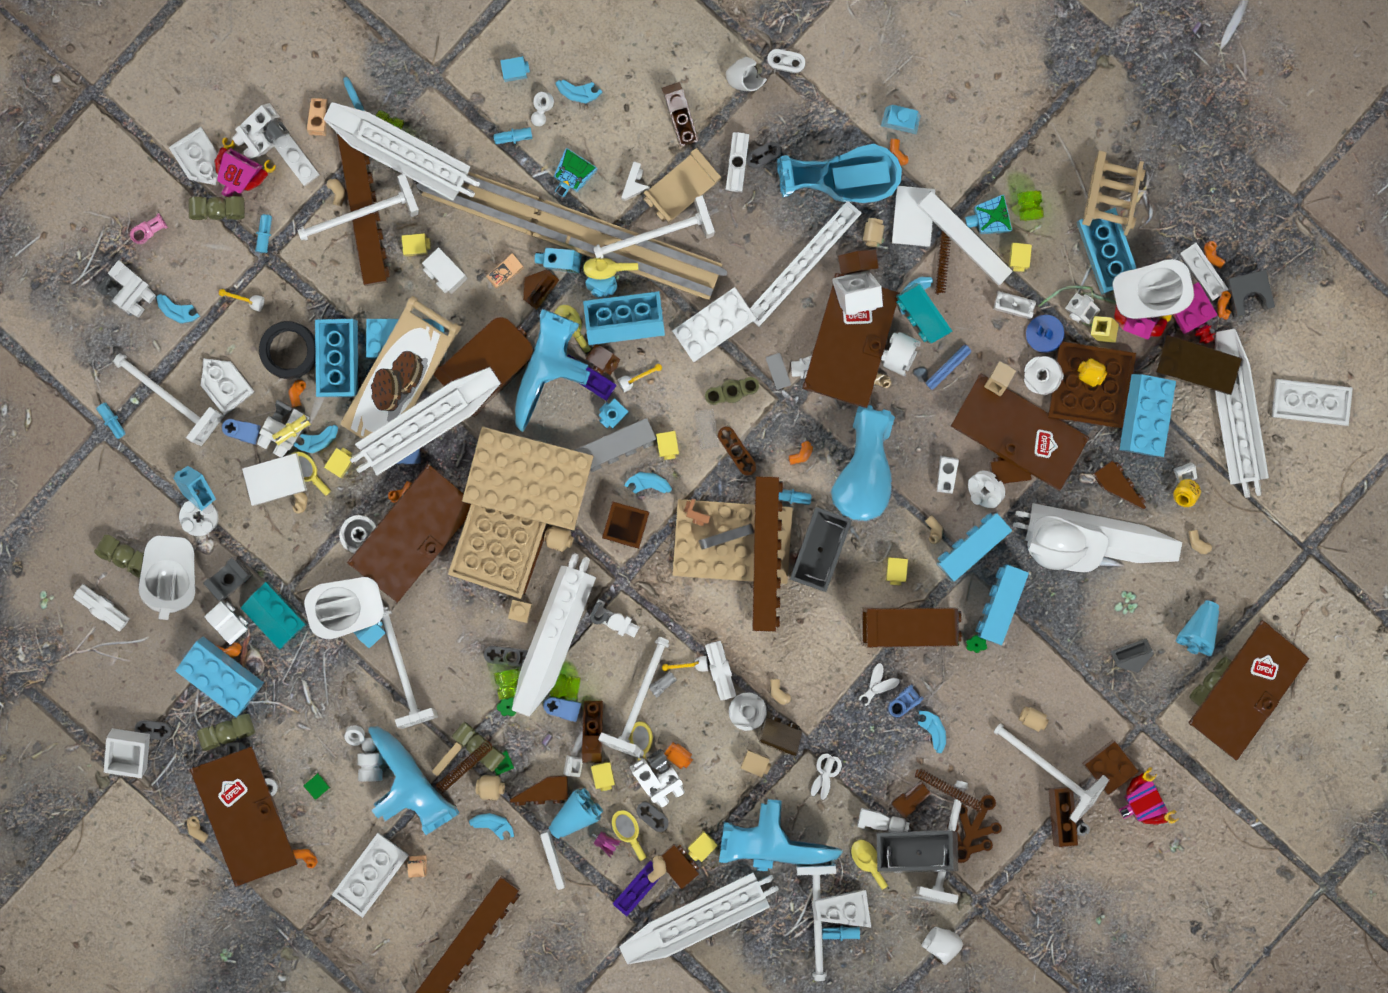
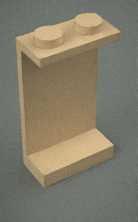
[644,148,721,224]

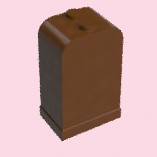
[433,317,534,418]
[862,607,962,648]

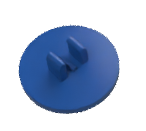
[1026,315,1064,352]

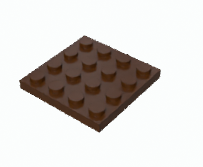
[1048,341,1136,429]

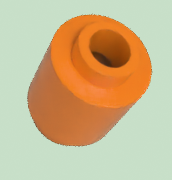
[664,742,693,769]

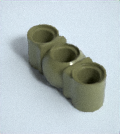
[188,196,245,220]
[705,377,759,405]
[94,534,144,578]
[1189,657,1232,707]
[197,714,255,751]
[452,722,505,772]

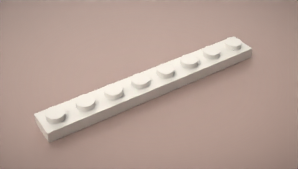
[750,202,862,327]

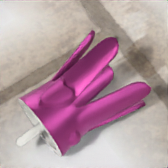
[592,831,621,858]

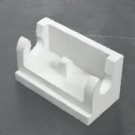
[993,291,1036,319]

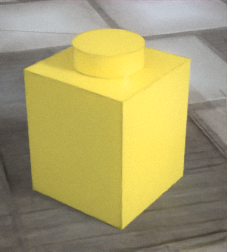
[402,234,431,257]
[1009,243,1032,272]
[1091,316,1119,342]
[656,431,679,460]
[324,447,352,478]
[886,557,908,585]
[591,761,615,791]
[688,831,718,862]

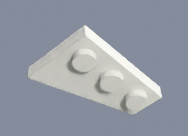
[812,889,871,928]

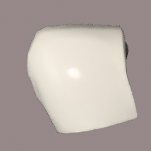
[726,56,767,91]
[921,927,963,965]

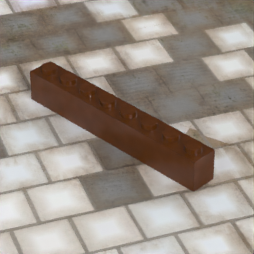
[337,134,390,286]
[752,477,783,632]
[415,875,520,993]

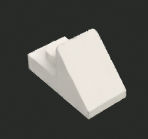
[621,162,650,201]

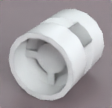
[357,753,383,781]

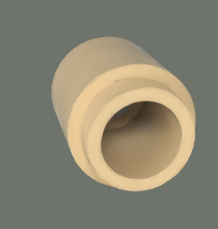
[863,218,884,247]
[1018,706,1049,732]

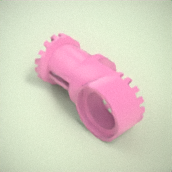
[130,213,168,244]

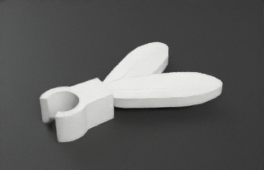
[858,663,900,706]

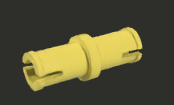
[272,414,311,446]

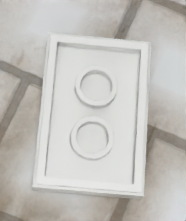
[892,186,935,247]
[242,453,307,506]
[540,829,566,890]

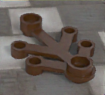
[947,794,1002,863]

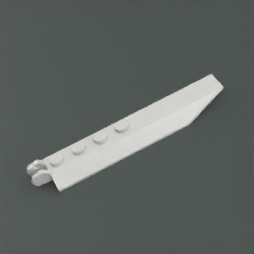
[324,102,480,200]
[1214,329,1269,498]
[349,367,501,476]
[1013,503,1182,563]
[512,553,596,717]
[619,873,779,964]

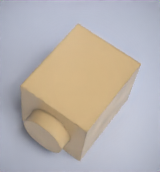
[984,361,1016,396]
[508,599,532,623]
[741,750,771,777]

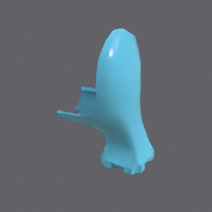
[777,144,902,203]
[515,309,590,432]
[831,405,895,521]
[368,726,460,835]
[719,799,843,864]

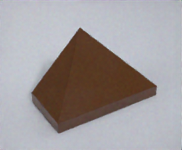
[523,269,559,310]

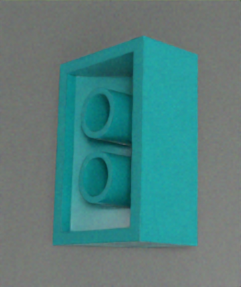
[896,283,952,344]
[241,582,308,650]

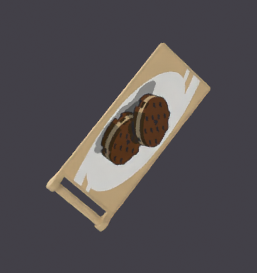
[341,296,461,439]

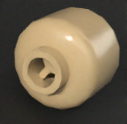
[544,525,574,552]
[476,775,505,801]

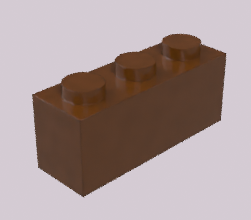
[1048,787,1078,847]

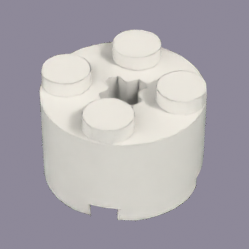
[881,332,921,376]
[339,515,377,553]

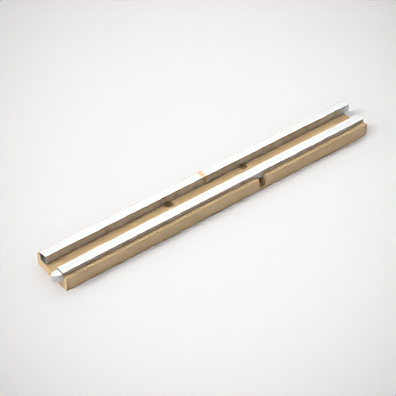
[416,172,727,301]

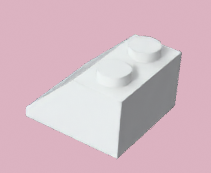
[832,270,883,315]

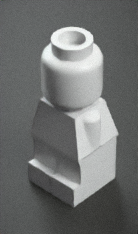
[857,808,910,832]

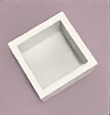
[422,247,468,294]
[104,728,150,778]

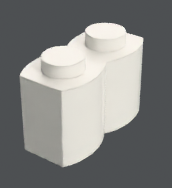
[204,601,249,645]

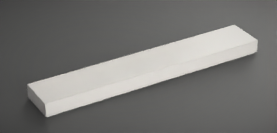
[917,191,1012,285]

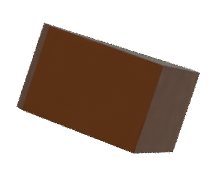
[838,250,879,274]

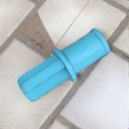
[494,127,532,144]
[255,214,272,253]
[96,402,126,439]
[779,489,812,505]
[822,926,860,941]

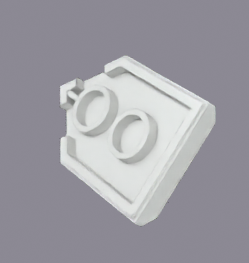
[169,127,218,185]
[201,359,254,415]

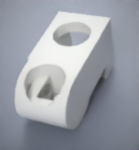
[937,456,959,494]

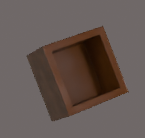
[602,501,650,549]
[1082,740,1139,795]

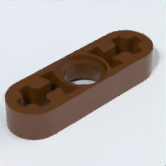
[718,426,756,476]

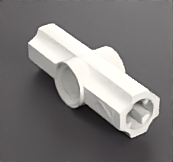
[726,132,749,192]
[73,584,130,632]
[705,640,736,700]

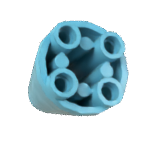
[1175,600,1219,656]
[549,788,603,839]

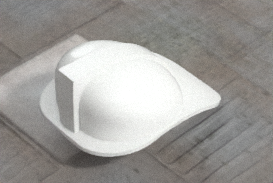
[1113,260,1194,319]
[1027,515,1109,572]
[139,536,195,620]
[304,577,384,639]

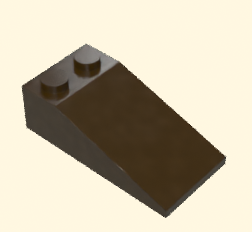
[1156,335,1242,395]
[758,715,802,757]

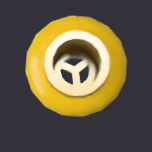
[1077,358,1107,387]
[1173,479,1201,508]

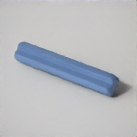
[926,345,971,390]

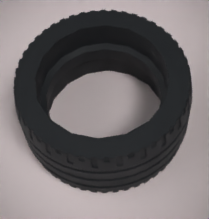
[259,321,316,379]

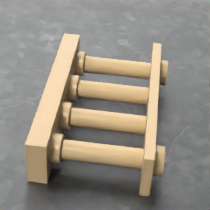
[1082,151,1145,235]

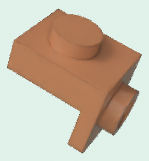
[684,498,710,526]

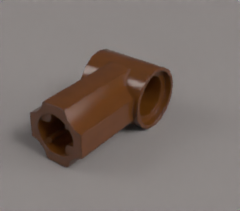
[891,781,931,818]

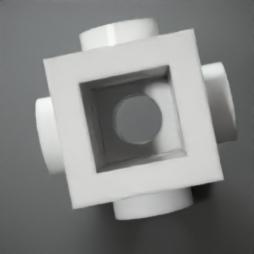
[1065,293,1100,325]

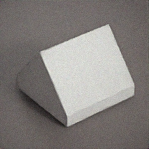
[1173,462,1197,483]
[563,755,583,777]

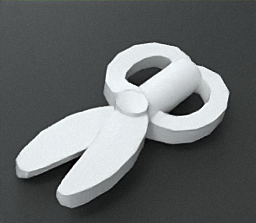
[811,753,842,800]

